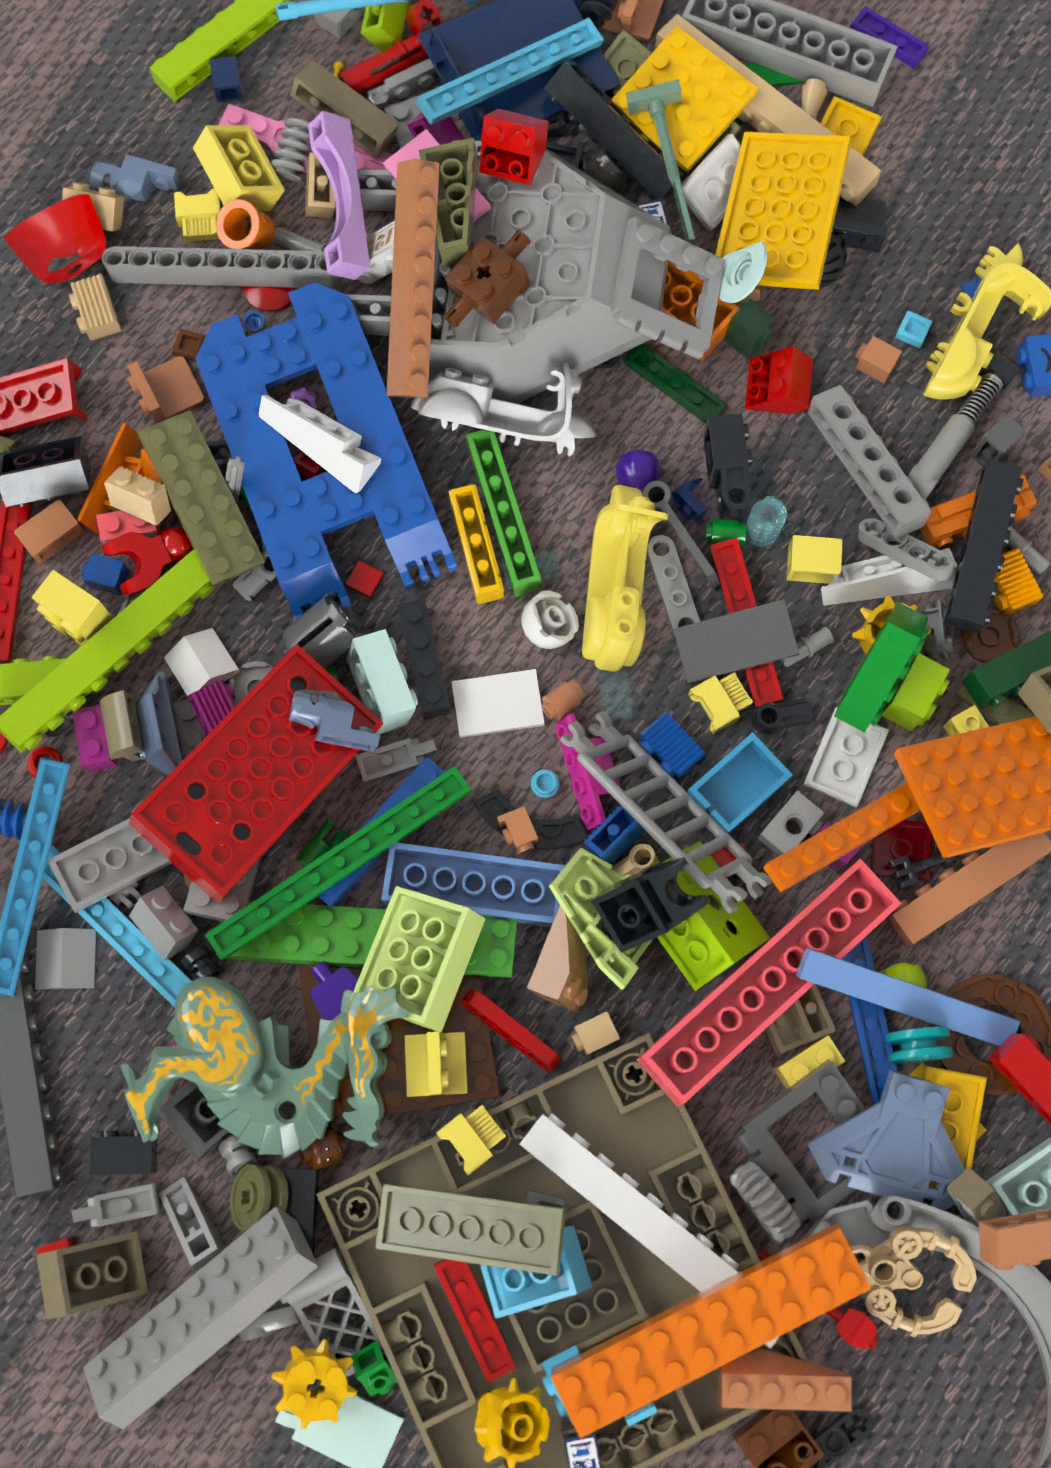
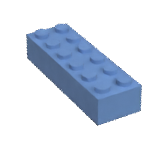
[381,843,566,927]

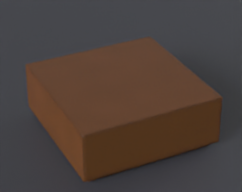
[171,329,206,362]

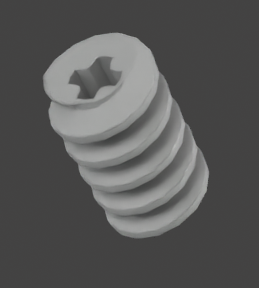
[271,118,311,182]

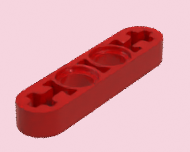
[461,989,561,1073]

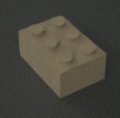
[36,1231,148,1319]

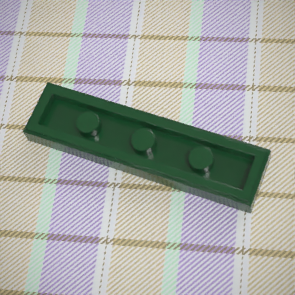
[624,343,728,424]

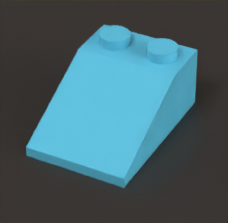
[480,1225,593,1318]

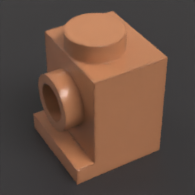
[497,806,538,855]

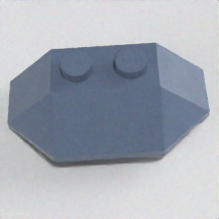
[136,671,185,776]

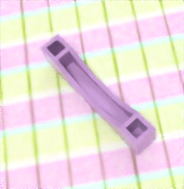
[308,111,370,280]

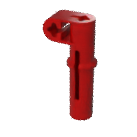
[338,0,444,94]

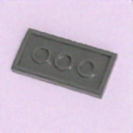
[673,599,799,685]

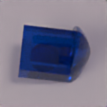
[671,478,707,524]

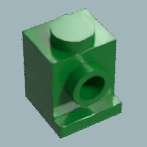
[350,1341,398,1397]

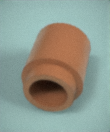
[541,680,585,721]

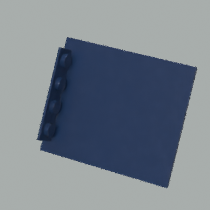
[417,0,619,141]

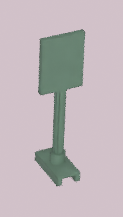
[626,79,695,245]

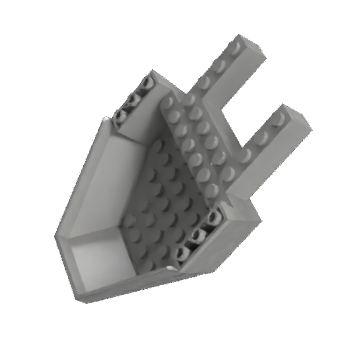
[346,140,672,404]

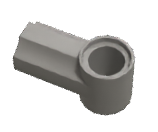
[239,1299,300,1341]

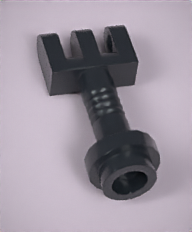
[888,847,956,890]

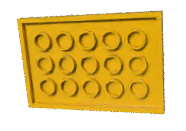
[715,132,852,290]

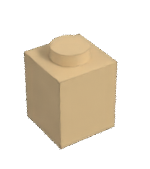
[571,1011,620,1056]

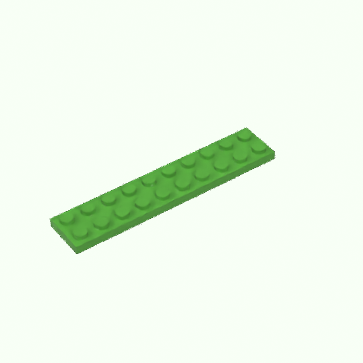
[216,901,518,978]

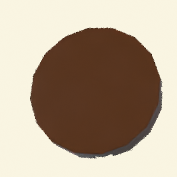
[961,609,1019,663]

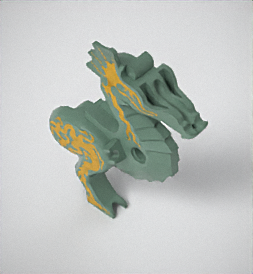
[120,977,409,1159]

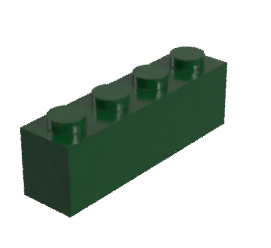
[962,630,1051,710]

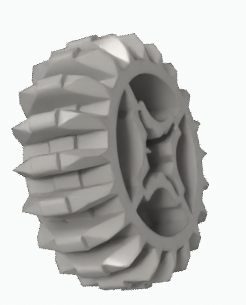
[730,1161,800,1242]

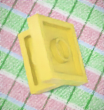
[405,1032,468,1097]

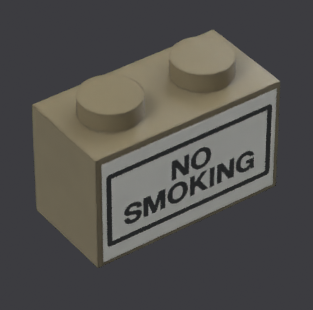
[946,1167,1008,1227]

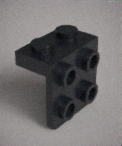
[833,196,887,252]

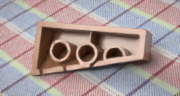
[718,1347,852,1411]

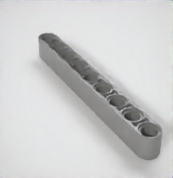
[102,246,343,288]

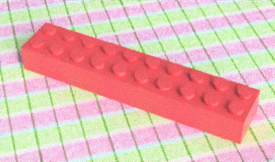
[636,858,902,1107]

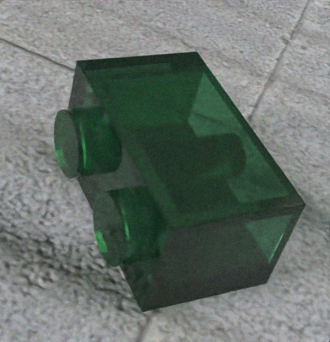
[723,298,775,359]

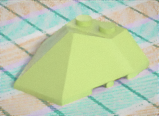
[549,848,653,990]

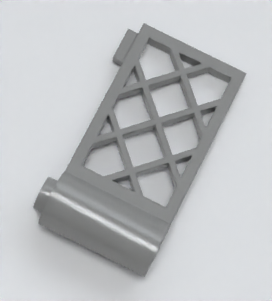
[280,1248,384,1377]

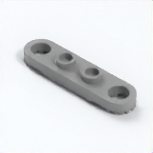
[647,535,700,635]

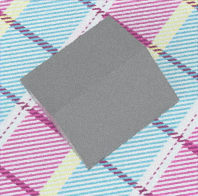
[35,928,97,990]

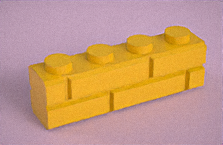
[449,485,504,604]

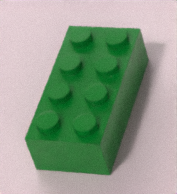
[834,602,929,733]

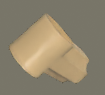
[611,844,660,876]

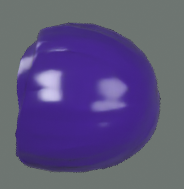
[616,450,661,493]

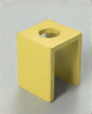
[786,535,842,584]

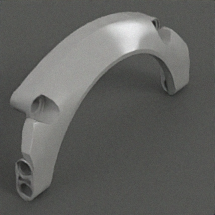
[801,1196,1051,1468]

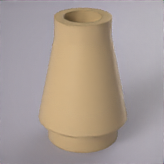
[802,79,828,120]

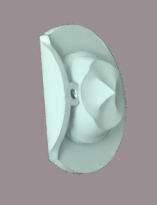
[718,240,767,303]

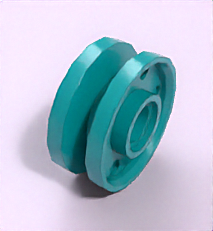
[885,1027,954,1064]

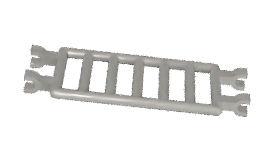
[560,711,772,914]

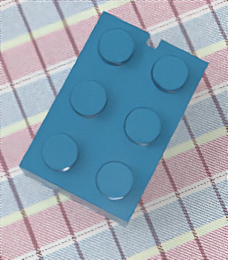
[687,732,793,834]

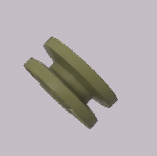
[230,1164,288,1231]

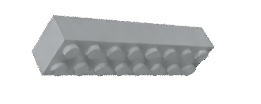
[682,0,898,107]
[83,1207,319,1429]

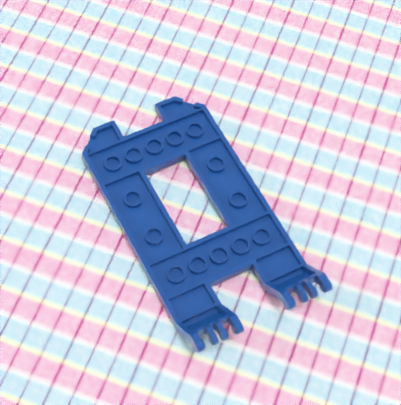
[195,282,459,620]

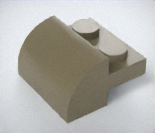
[100,690,144,762]
[765,984,836,1055]

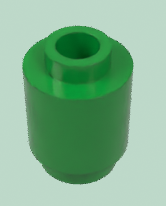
[705,519,746,546]

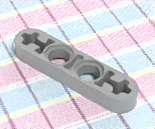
[858,518,954,581]

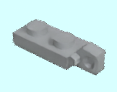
[367,59,436,109]
[356,738,438,784]
[72,1183,161,1227]

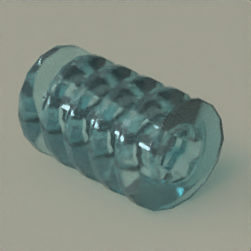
[746,496,787,547]

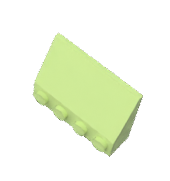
[353,886,485,1033]

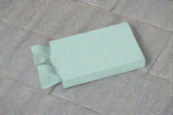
[275,1380,404,1468]

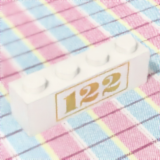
[357,221,395,284]

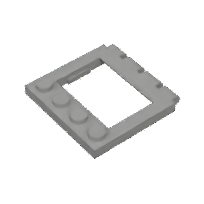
[610,217,725,360]

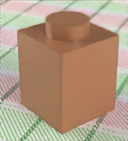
[855,336,902,383]

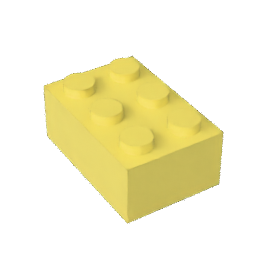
[193,125,285,212]
[31,570,113,646]

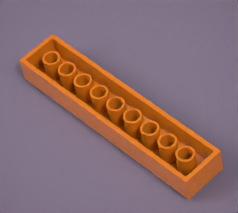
[551,1223,871,1438]

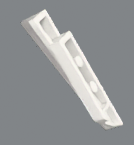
[259,395,381,493]
[821,548,957,605]

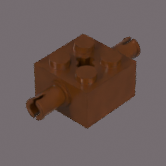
[443,230,531,328]

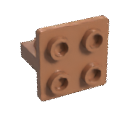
[601,0,664,42]

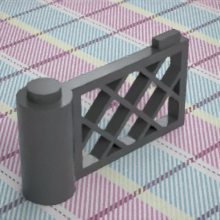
[643,481,720,589]

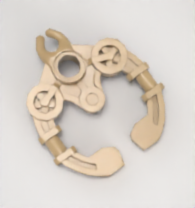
[850,1224,977,1337]

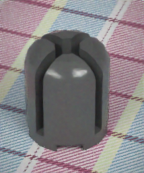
[283,592,367,670]

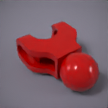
[101,527,193,596]

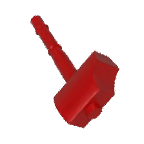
[756,1247,879,1350]

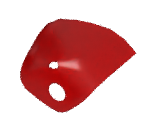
[3,194,106,283]

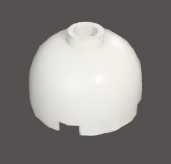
[521,590,579,649]

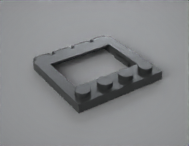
[735,1059,866,1223]

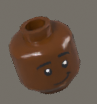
[298,1127,346,1171]

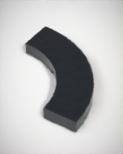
[473,789,589,849]

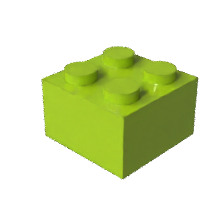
[882,653,950,732]

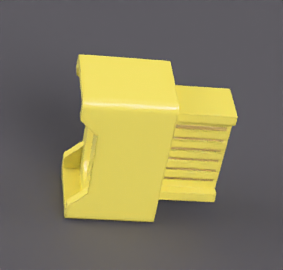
[174,188,223,242]
[688,672,753,735]
[436,1105,506,1176]

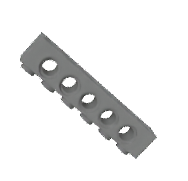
[807,385,931,539]

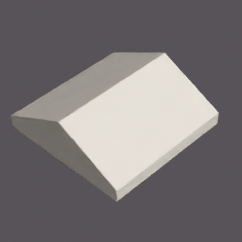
[164,628,240,696]

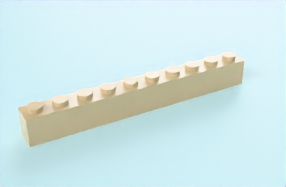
[654,14,882,206]

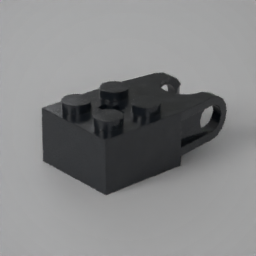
[703,413,752,522]
[591,857,710,953]

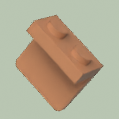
[127,356,205,424]

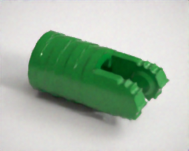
[296,817,348,867]

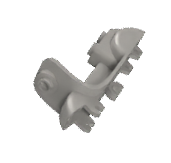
[411,363,597,456]

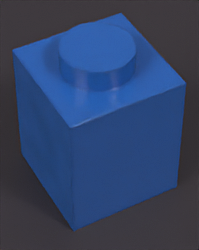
[82,553,129,596]

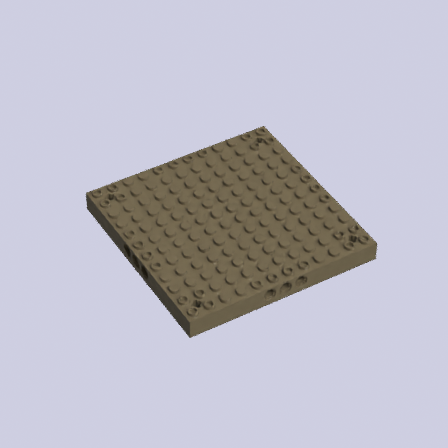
[317,1033,808,1468]

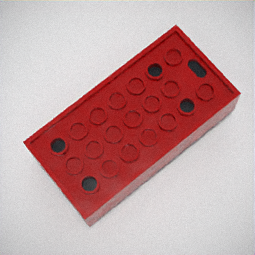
[129,644,384,904]

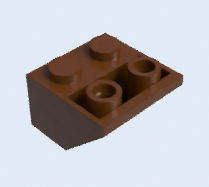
[732,1409,824,1468]

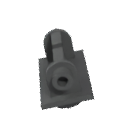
[921,600,955,661]

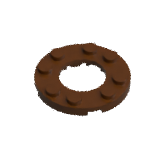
[932,974,1051,1095]

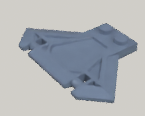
[807,1070,965,1211]

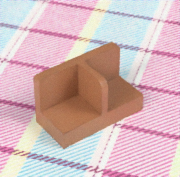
[14,500,84,565]

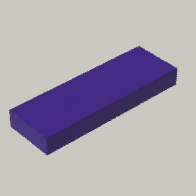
[850,6,930,69]

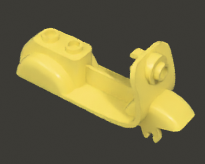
[923,243,1051,400]
[582,485,669,672]

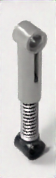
[907,351,1021,500]

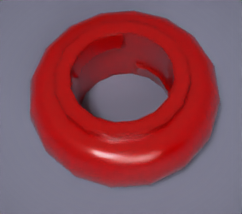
[27,746,63,779]

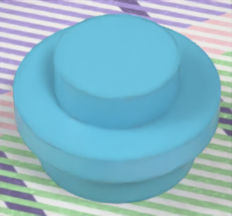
[531,770,559,799]

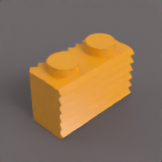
[994,548,1043,616]

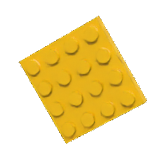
[612,25,758,173]

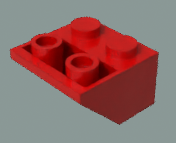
[479,109,549,185]
[745,346,813,414]

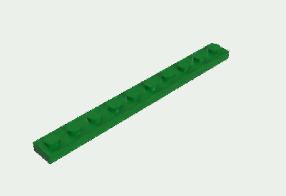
[205,766,471,961]

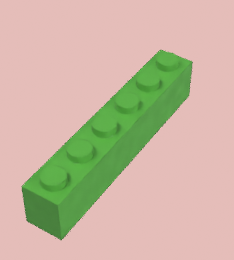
[466,429,542,598]

